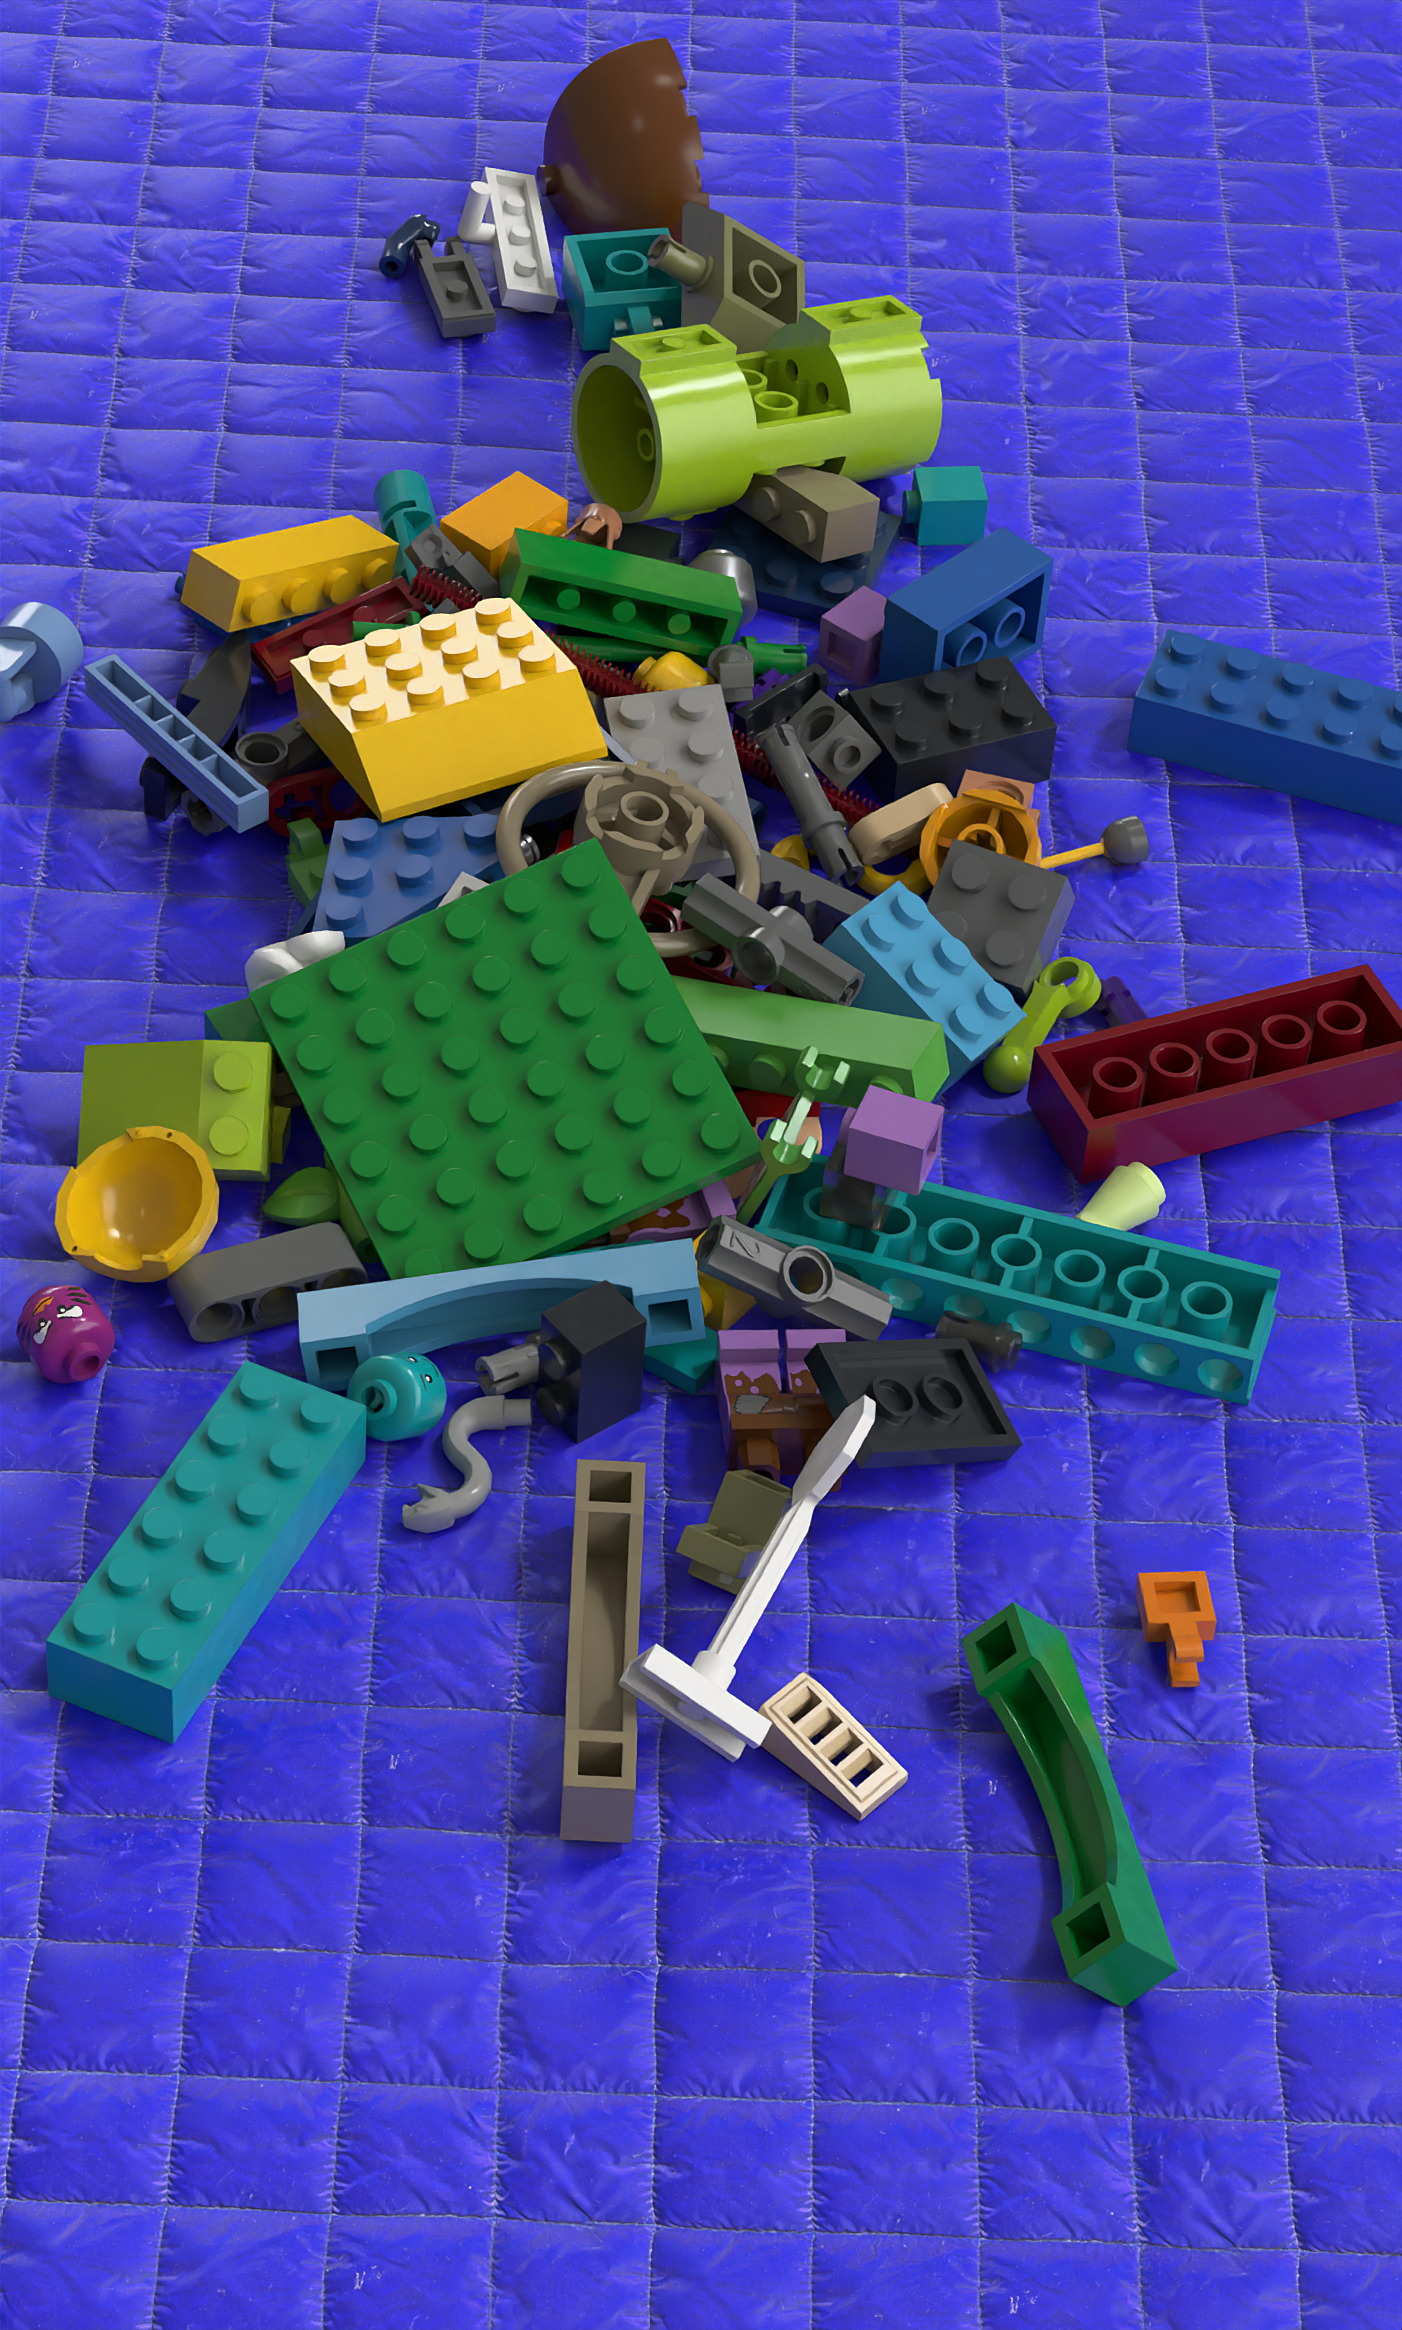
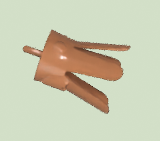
[559,503,622,549]

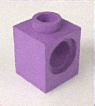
[817,586,887,686]

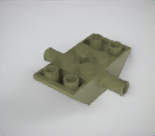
[647,201,805,355]

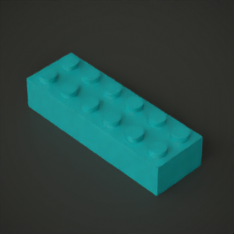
[46,1360,367,1744]

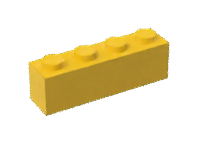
[180,515,399,633]

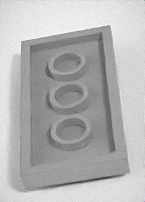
[603,684,761,883]

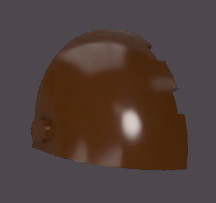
[536,37,710,245]

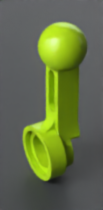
[983,957,1101,1093]

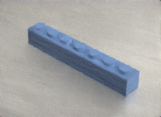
[84,653,269,833]

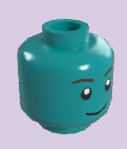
[346,1351,447,1442]

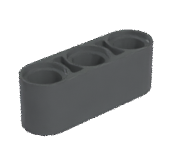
[167,1222,369,1343]

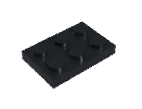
[803,1337,1023,1469]

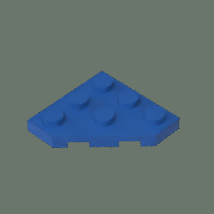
[312,814,506,950]

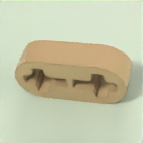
[847,783,954,865]

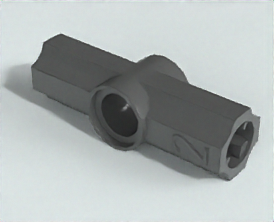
[181,716,328,837]
[680,873,866,1007]
[695,1214,893,1342]

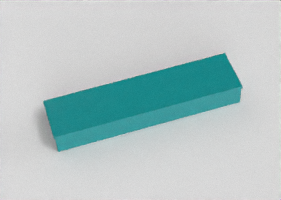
[753,1153,1281,1406]

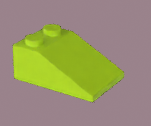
[77,1040,277,1182]

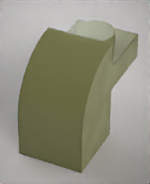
[676,1469,793,1595]

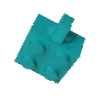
[561,228,682,351]

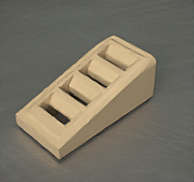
[758,1672,908,1821]

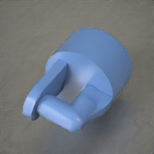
[0,602,84,722]

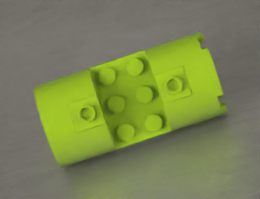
[571,295,942,524]

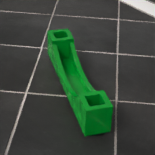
[961,1602,1179,2008]

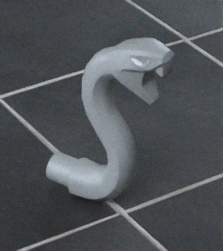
[401,1395,533,1533]

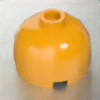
[919,789,1042,886]

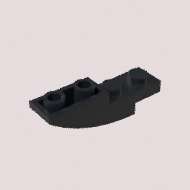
[139,629,251,821]

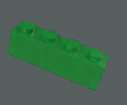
[498,527,743,657]

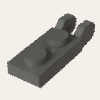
[413,236,496,338]

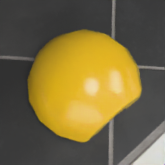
[54,1125,219,1282]

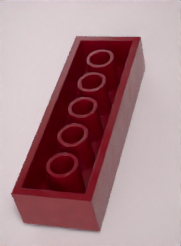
[1026,964,1402,1185]

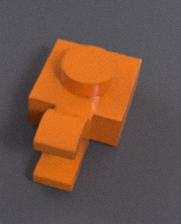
[1135,1571,1217,1687]

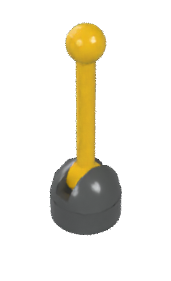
[1040,815,1149,870]

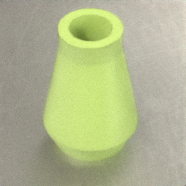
[1074,1162,1166,1231]

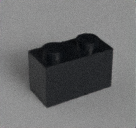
[535,1280,647,1445]

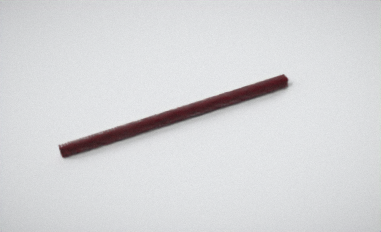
[409,564,921,861]

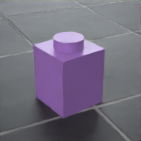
[838,1085,944,1196]

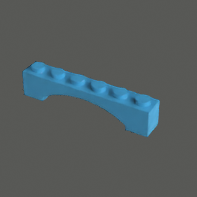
[297,1238,706,1392]

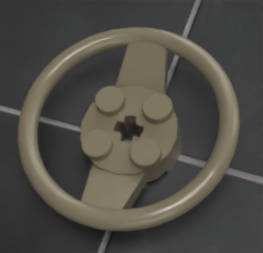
[495,759,760,958]

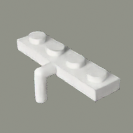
[457,167,558,314]

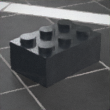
[847,655,1057,807]

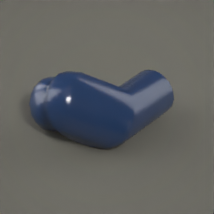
[379,214,441,278]

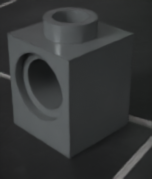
[779,690,883,792]

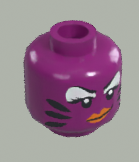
[16,1285,116,1384]

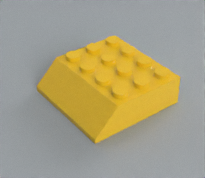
[290,598,608,823]

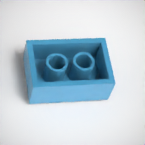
[821,881,1027,1102]

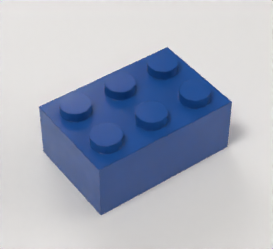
[877,527,1054,685]

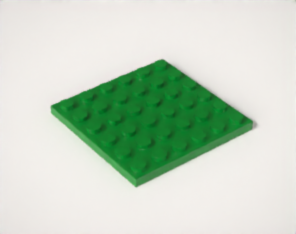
[248,837,764,1280]

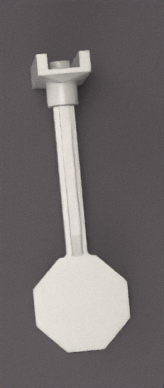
[618,1395,876,1762]

